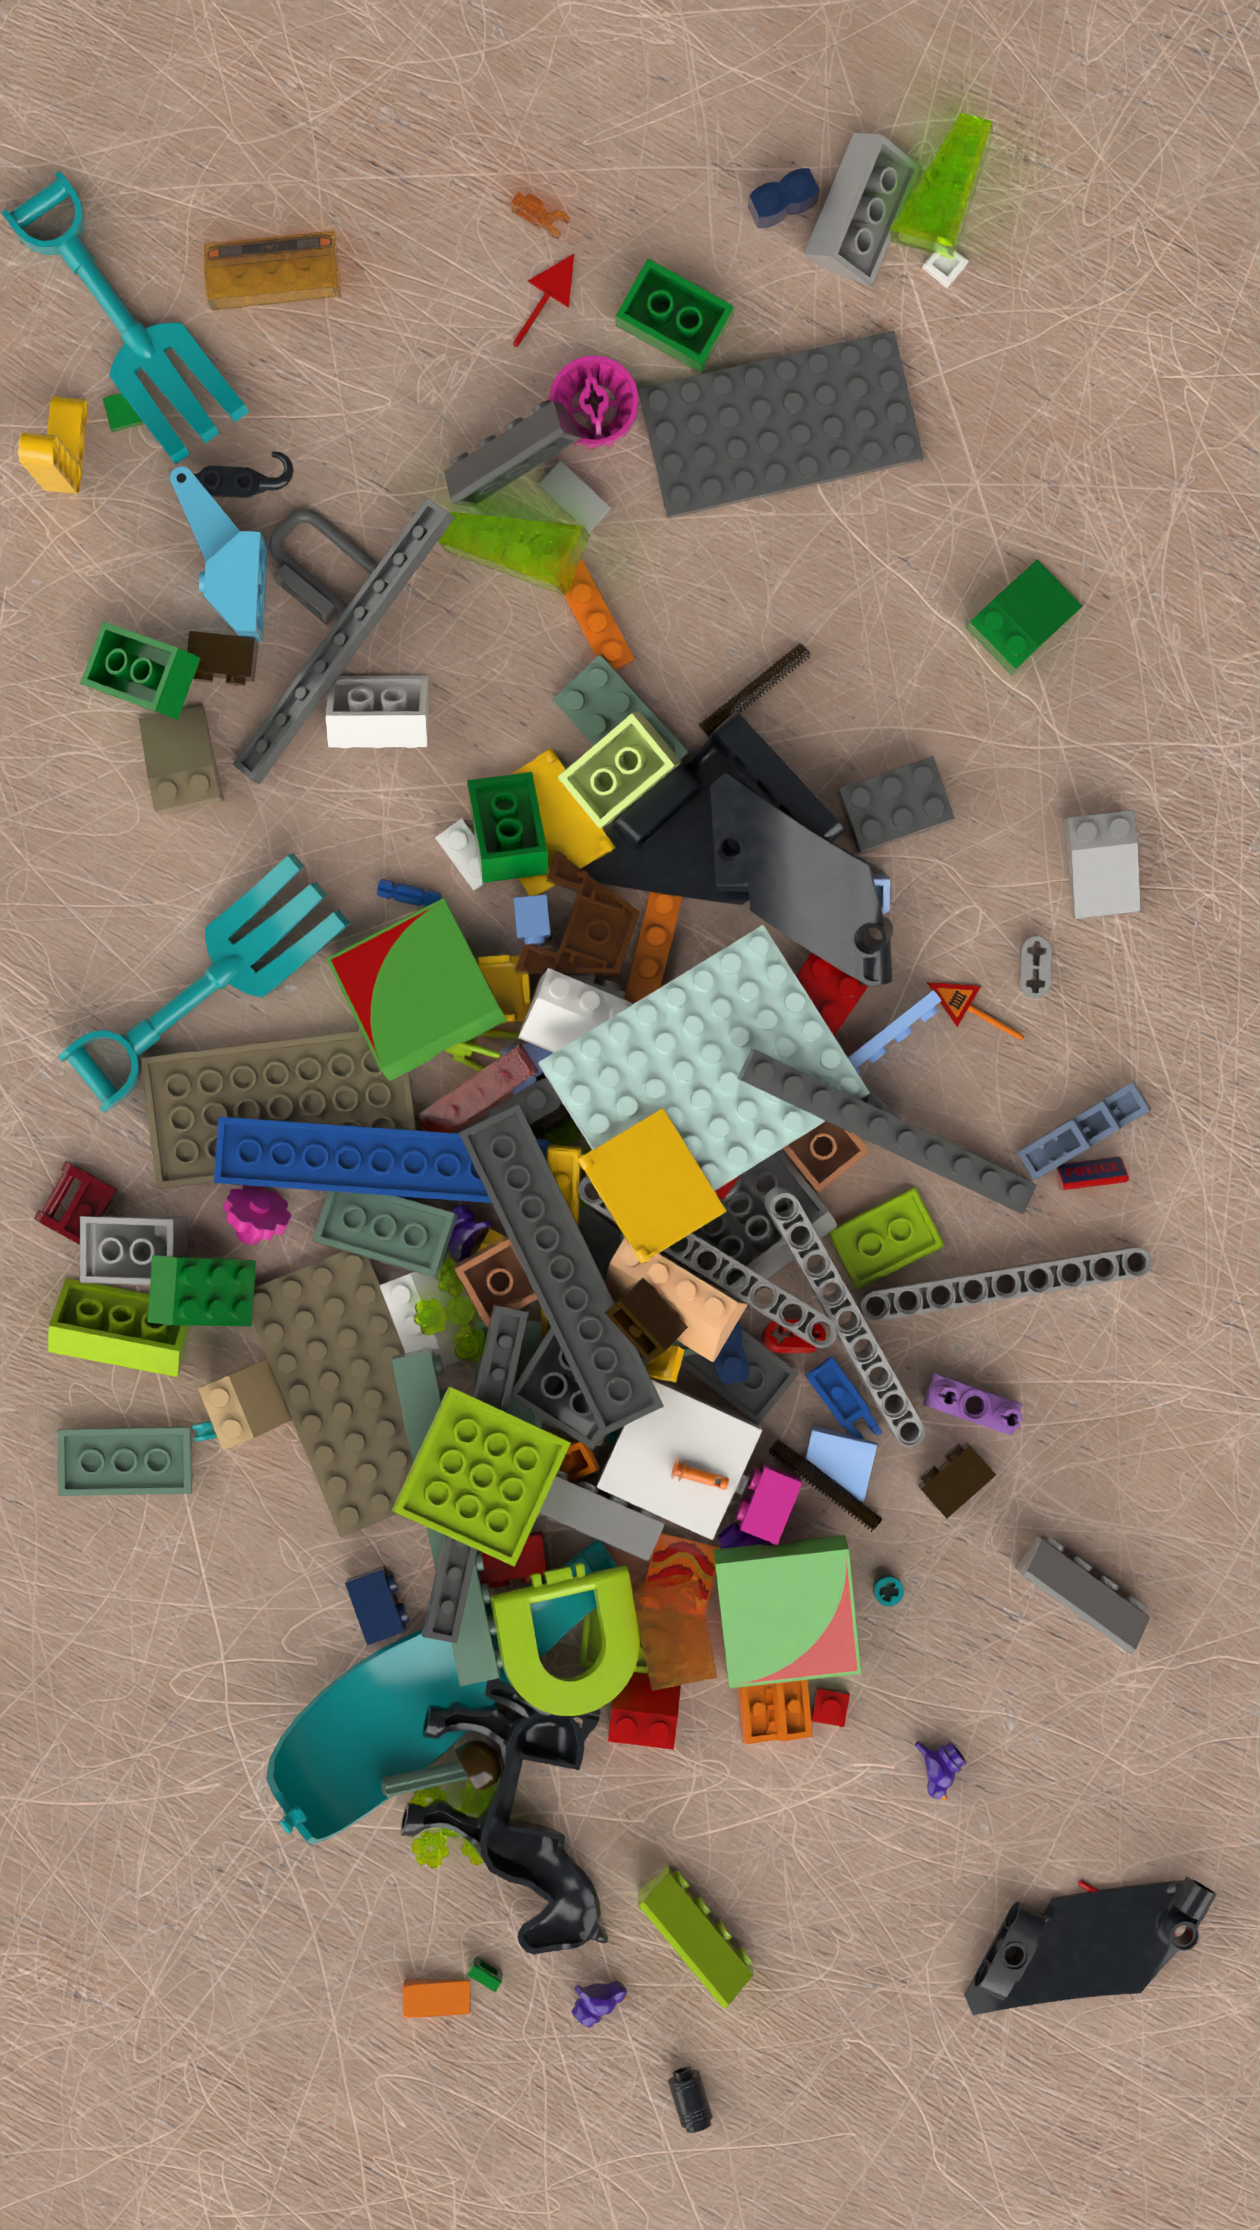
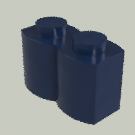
[748,168,819,228]
[714,1321,749,1385]

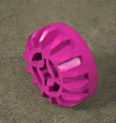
[549,356,638,449]

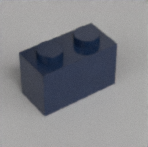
[345,1566,410,1646]

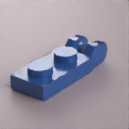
[805,1356,883,1440]

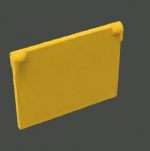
[510,748,615,896]
[577,1108,727,1264]

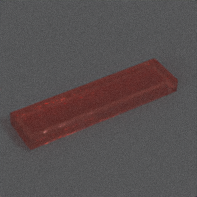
[416,1044,539,1133]

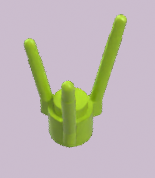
[445,1030,522,1086]

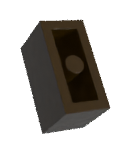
[187,631,259,686]
[604,1277,688,1362]
[918,1443,996,1519]

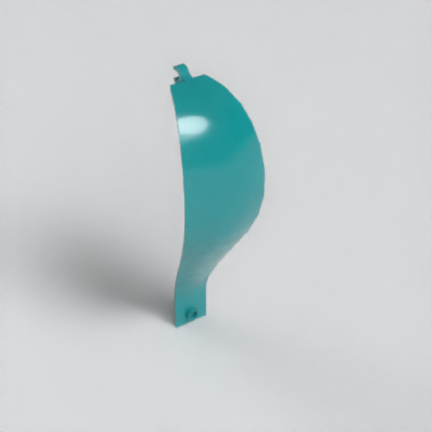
[266,1540,618,1845]

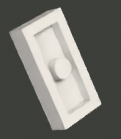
[435,818,486,892]

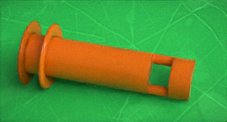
[671,1458,729,1490]

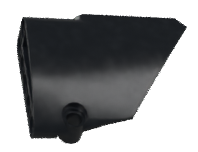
[581,711,845,906]

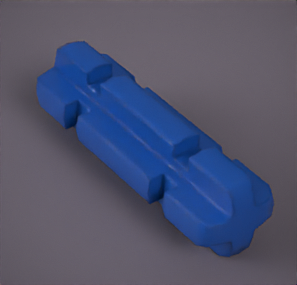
[377,879,442,907]

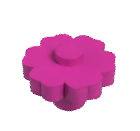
[223,1185,292,1245]

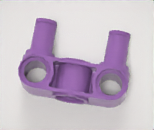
[923,1373,1023,1435]

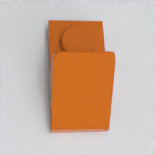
[559,1440,600,1482]

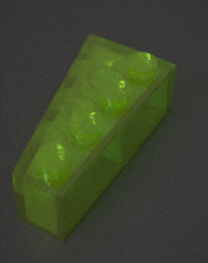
[889,113,993,259]
[438,512,590,597]

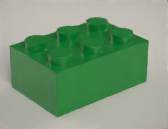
[615,258,734,373]
[80,621,201,720]
[148,1255,256,1326]

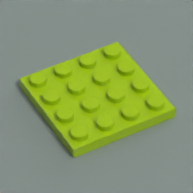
[391,1387,571,1567]

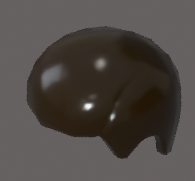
[455,1740,501,1790]

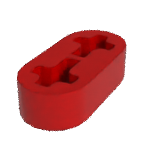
[761,1319,826,1353]

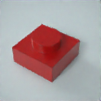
[811,1687,850,1727]

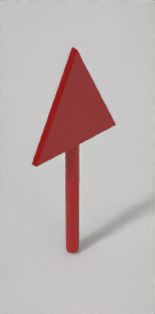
[513,253,575,347]

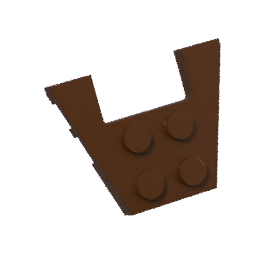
[514,851,640,976]

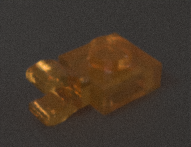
[511,192,570,239]

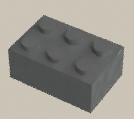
[837,756,955,855]

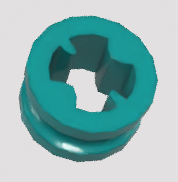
[191,1421,217,1442]
[873,1575,904,1606]

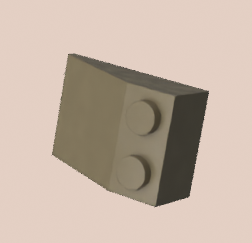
[139,705,224,816]

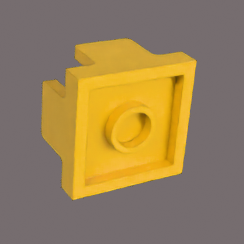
[475,955,531,1024]

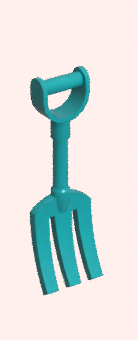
[1,170,249,465]
[58,853,351,1114]

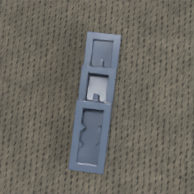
[1017,1081,1151,1180]

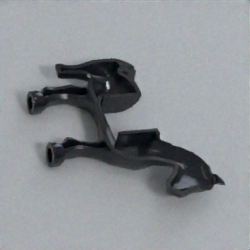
[400,1678,608,1955]

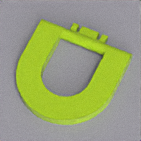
[491,1563,640,1716]

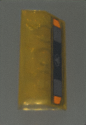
[204,230,342,310]

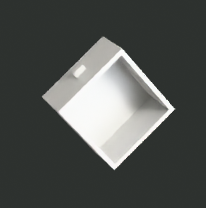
[597,1378,762,1540]

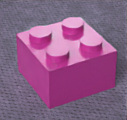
[735,1462,802,1545]

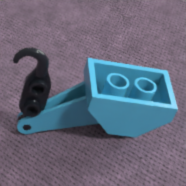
[170,451,294,642]

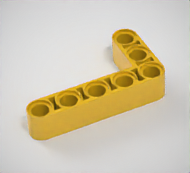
[18,396,87,494]

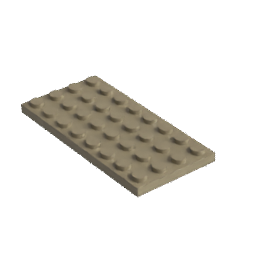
[141,1031,416,1189]
[252,1251,413,1537]

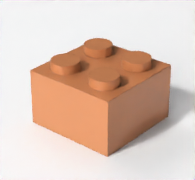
[781,1121,870,1193]
[452,1235,538,1327]

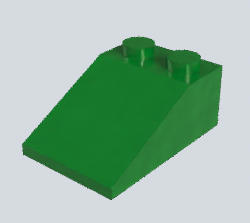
[966,559,1083,675]
[467,772,548,883]

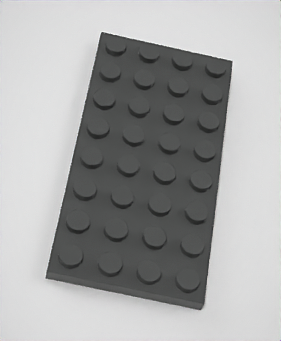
[638,331,924,519]

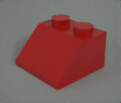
[608,1672,681,1750]

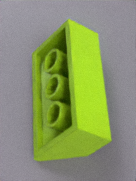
[48,1278,191,1377]
[638,1866,754,2009]

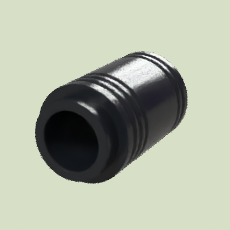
[668,2066,713,2133]

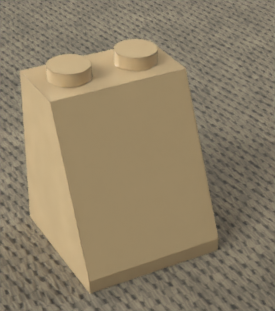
[198,1359,292,1451]

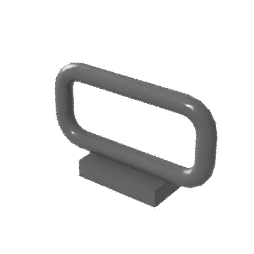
[269,509,379,625]

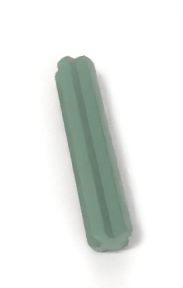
[381,1761,468,1797]

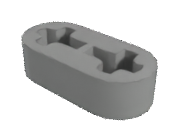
[1019,936,1052,999]

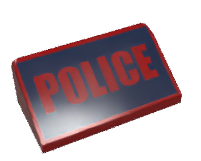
[1056,1157,1129,1190]

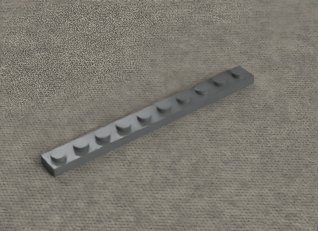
[233,498,455,785]
[737,1048,1037,1214]
[422,1305,529,1644]

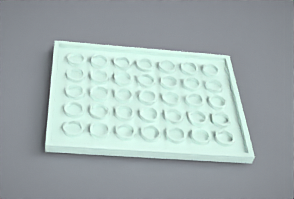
[538,925,870,1191]

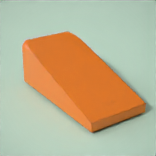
[403,1979,471,2018]

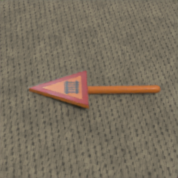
[926,982,1024,1040]

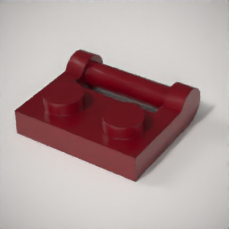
[34,1161,118,1245]

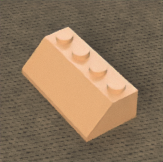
[605,1238,747,1362]

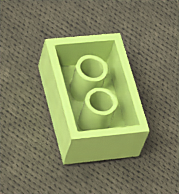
[558,711,681,829]

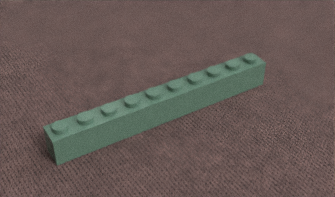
[391,1348,503,1686]

